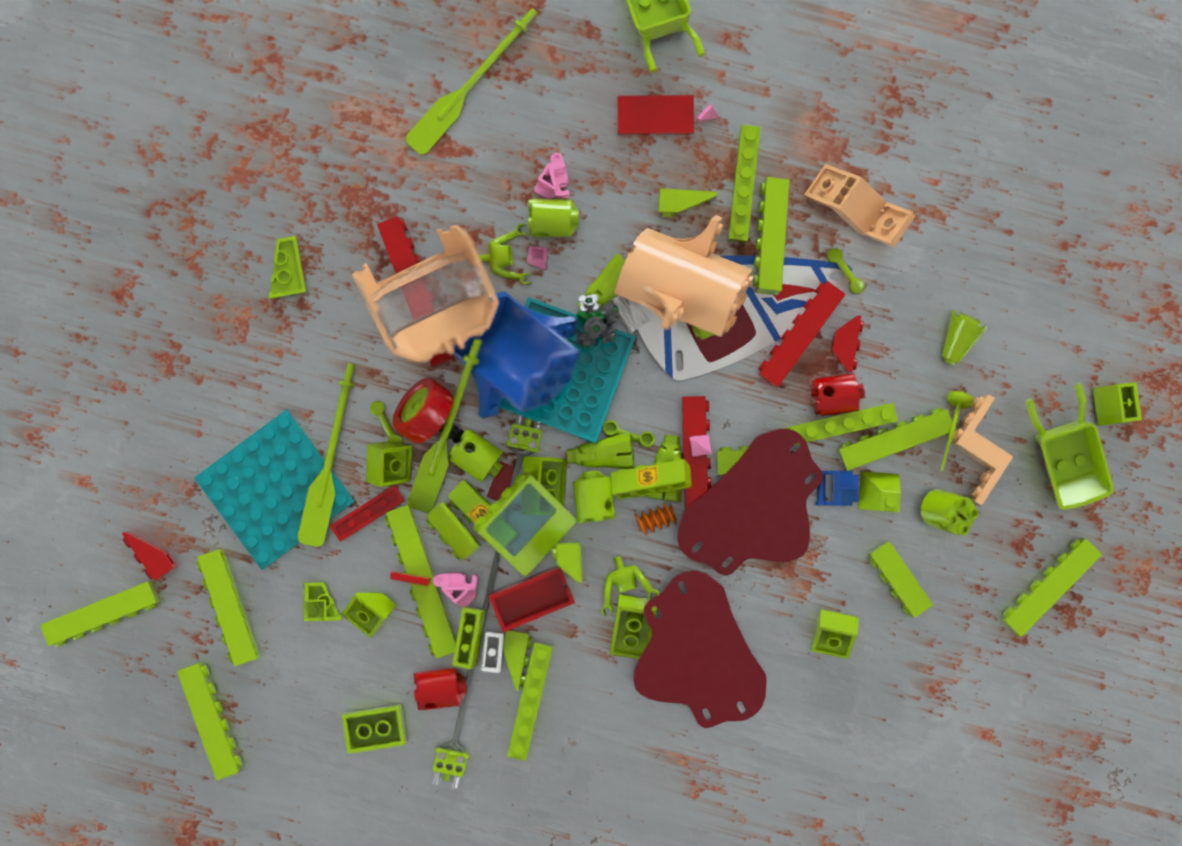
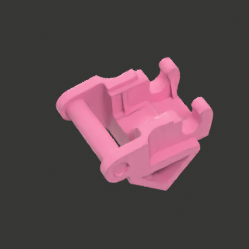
[534,153,570,199]
[433,572,478,608]

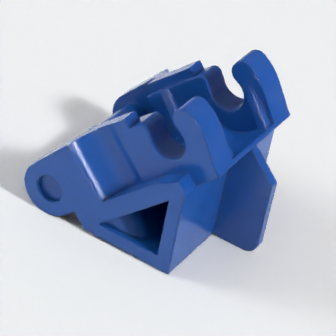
[816,471,859,506]

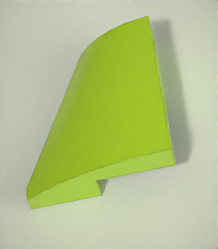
[303,582,342,621]

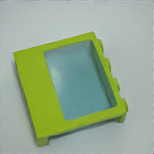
[472,472,578,578]

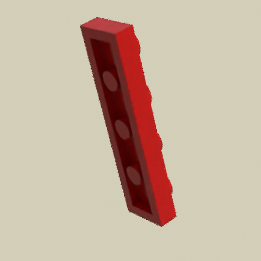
[330,485,406,542]

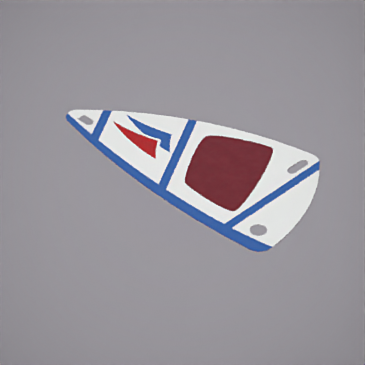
[628,255,853,381]

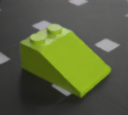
[609,594,657,659]

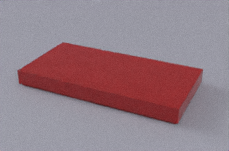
[618,95,694,135]

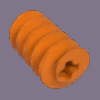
[634,502,677,535]

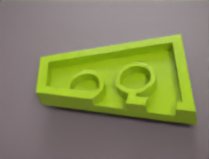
[268,236,307,300]

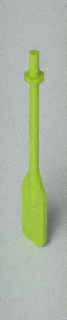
[406,8,537,155]
[408,338,482,513]
[297,363,355,547]

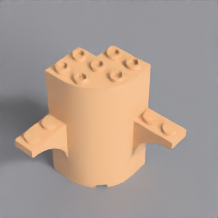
[614,215,754,337]

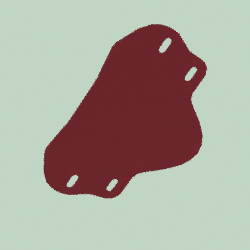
[677,428,823,576]
[633,570,767,728]

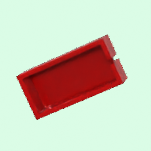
[488,565,575,632]

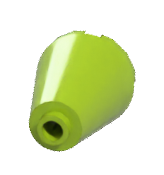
[942,309,988,365]

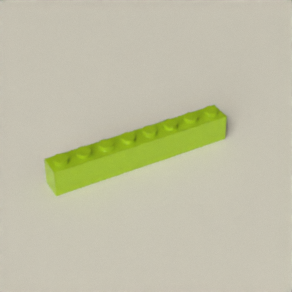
[385,505,456,659]

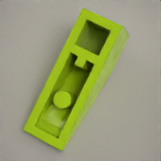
[658,188,717,218]

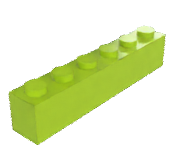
[727,125,761,244]
[753,177,790,295]
[782,403,898,446]
[837,407,956,471]
[1001,538,1102,637]
[196,549,260,667]
[40,581,160,648]
[507,641,553,761]
[177,662,243,781]

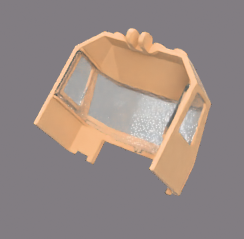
[352,225,499,362]

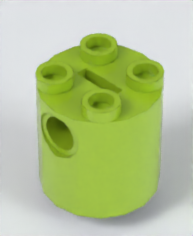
[528,198,579,237]
[449,429,503,483]
[573,470,616,523]
[920,489,979,536]

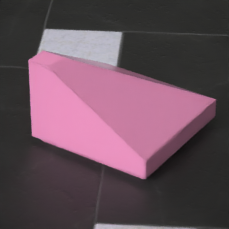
[696,104,718,124]
[527,246,548,270]
[689,435,712,457]

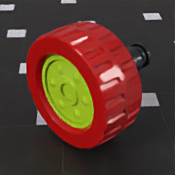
[392,378,464,444]

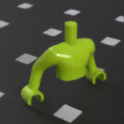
[478,223,532,285]
[601,556,660,616]

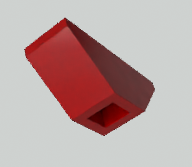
[830,315,864,374]

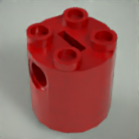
[810,373,865,416]
[413,668,467,711]

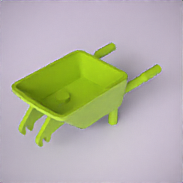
[626,0,705,73]
[1025,383,1114,510]

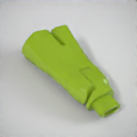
[577,253,625,312]
[567,432,635,469]
[644,434,682,503]

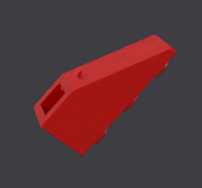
[122,532,177,581]

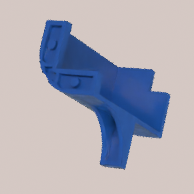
[452,291,579,419]

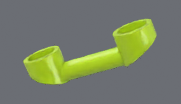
[826,248,865,295]
[370,401,404,443]
[602,420,655,448]

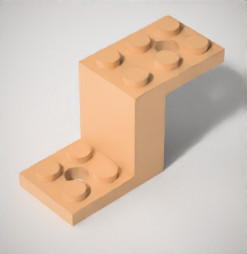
[804,164,916,247]
[950,394,1013,506]

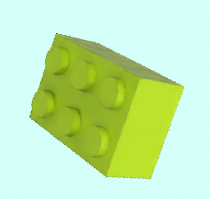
[342,704,407,754]

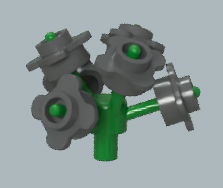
[575,295,619,348]

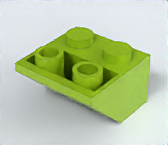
[1092,382,1142,426]

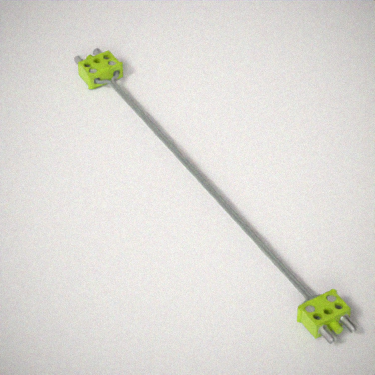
[432,415,542,789]

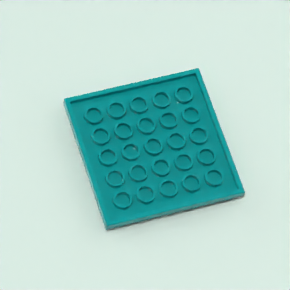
[499,297,636,444]
[194,409,355,570]

